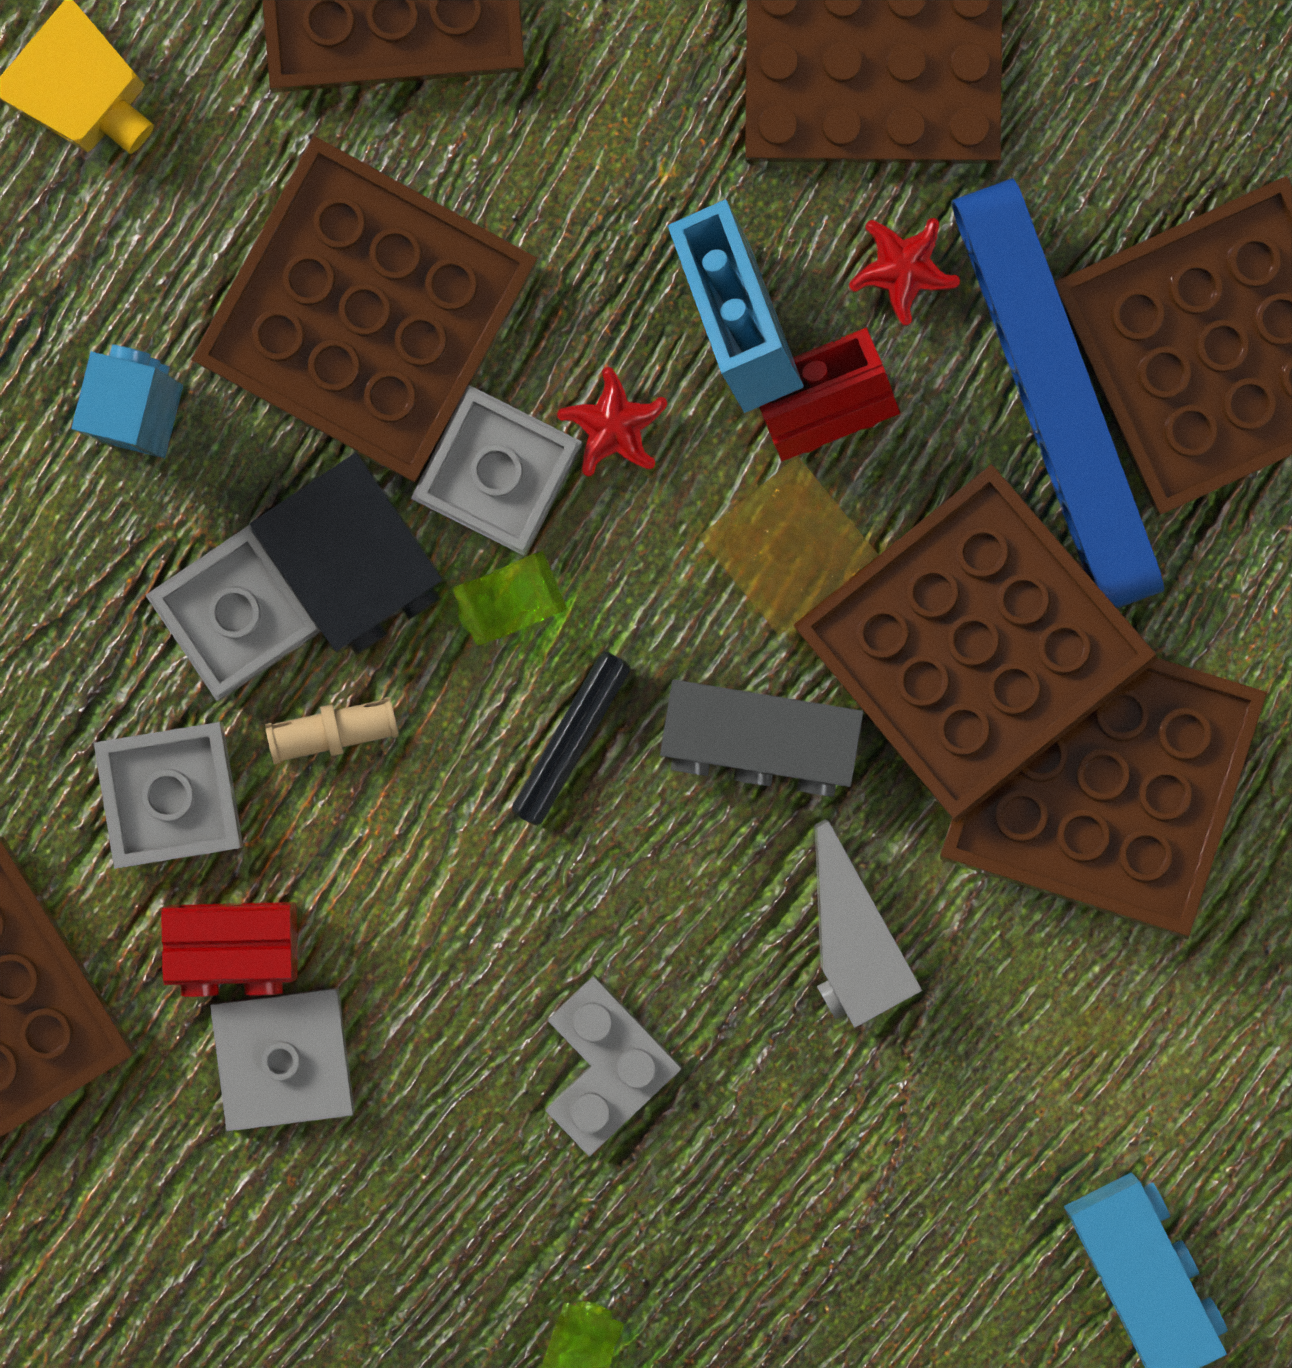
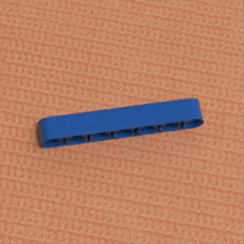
[952,178,1164,608]

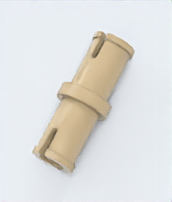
[265,697,399,764]

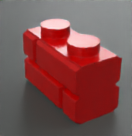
[759,327,901,462]
[161,902,298,997]

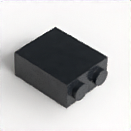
[250,452,446,656]

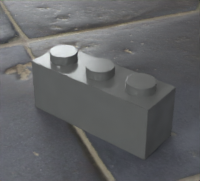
[660,679,863,797]

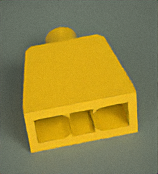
[0,0,154,154]

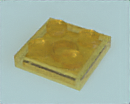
[698,456,878,636]

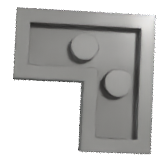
[545,975,682,1157]

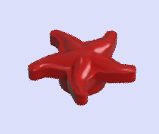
[848,218,960,326]
[557,367,668,477]

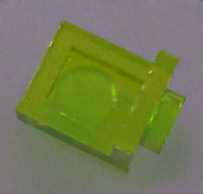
[454,551,568,646]
[540,1301,624,1368]

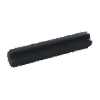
[512,651,630,826]

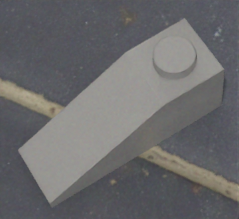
[815,819,922,1028]

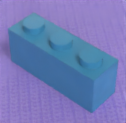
[667,199,804,413]
[71,344,183,459]
[1064,1172,1228,1368]

